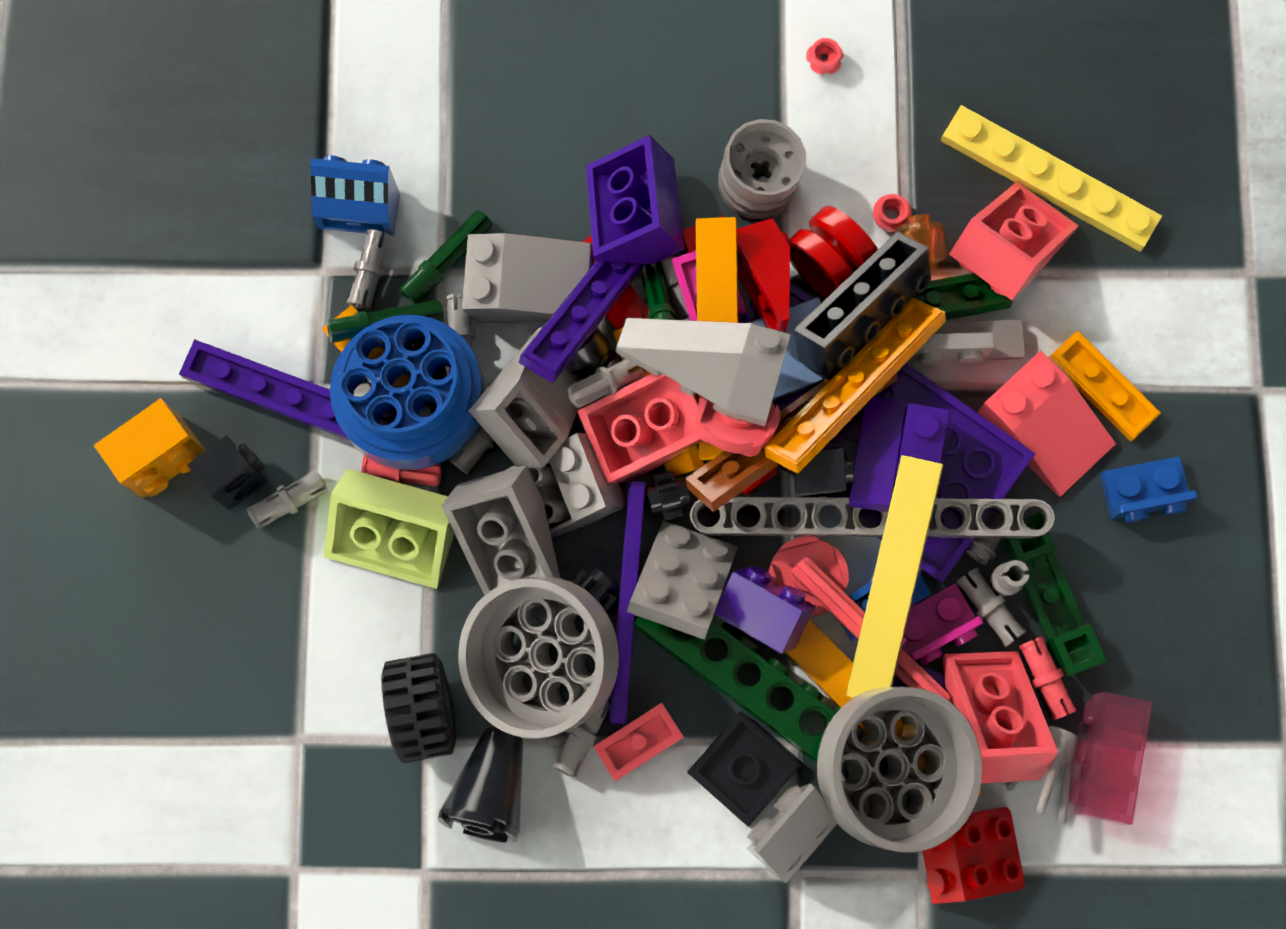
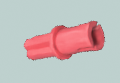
[361,455,442,486]

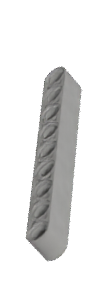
[690,497,1055,538]

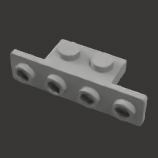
[907,320,1025,365]

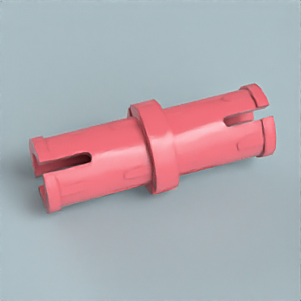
[1019,636,1077,721]

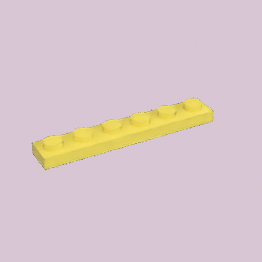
[941,105,1162,252]

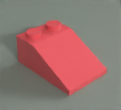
[949,182,1079,300]
[977,350,1116,497]
[577,374,703,484]
[942,651,1059,784]

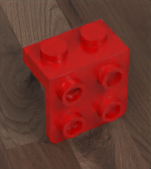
[922,807,1025,904]

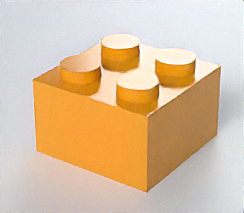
[94,398,206,498]

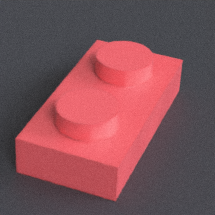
[593,703,684,782]

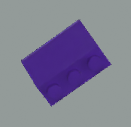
[586,135,685,264]

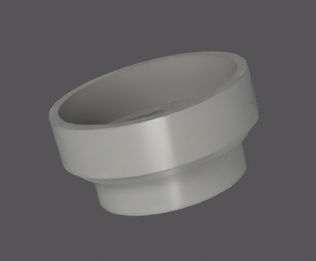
[458,577,619,739]
[817,687,982,852]

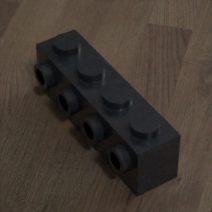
[794,231,931,379]

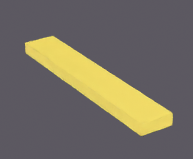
[846,455,944,698]

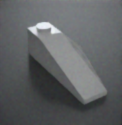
[616,318,791,426]

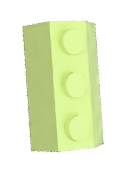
[324,469,455,589]

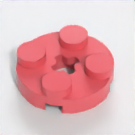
[696,396,780,457]
[768,536,849,617]

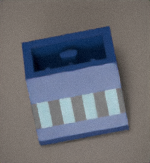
[310,155,400,236]

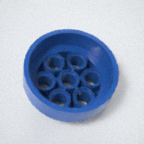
[330,315,486,470]

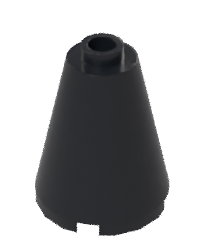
[438,726,523,843]

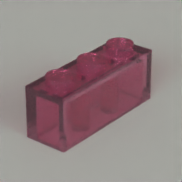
[1070,692,1152,825]

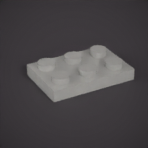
[627,520,738,640]

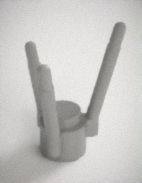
[1006,726,1079,823]

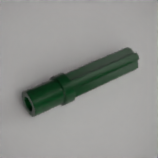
[399,210,492,304]
[641,262,677,320]
[326,300,444,343]

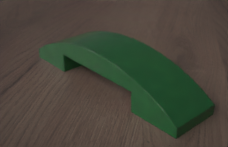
[1005,512,1107,676]

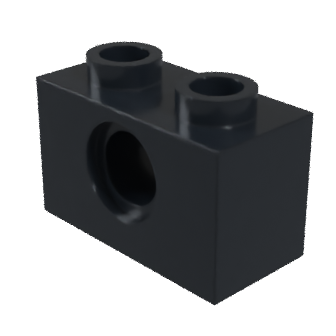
[794,449,854,498]

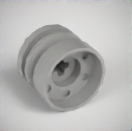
[718,119,806,220]

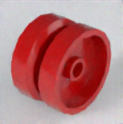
[789,206,878,298]

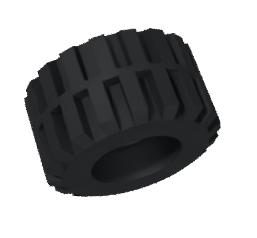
[381,653,456,764]

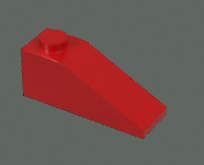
[737,218,791,333]

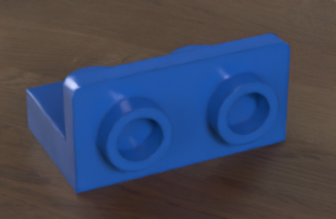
[1100,456,1198,523]

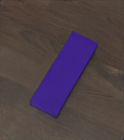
[849,397,906,512]

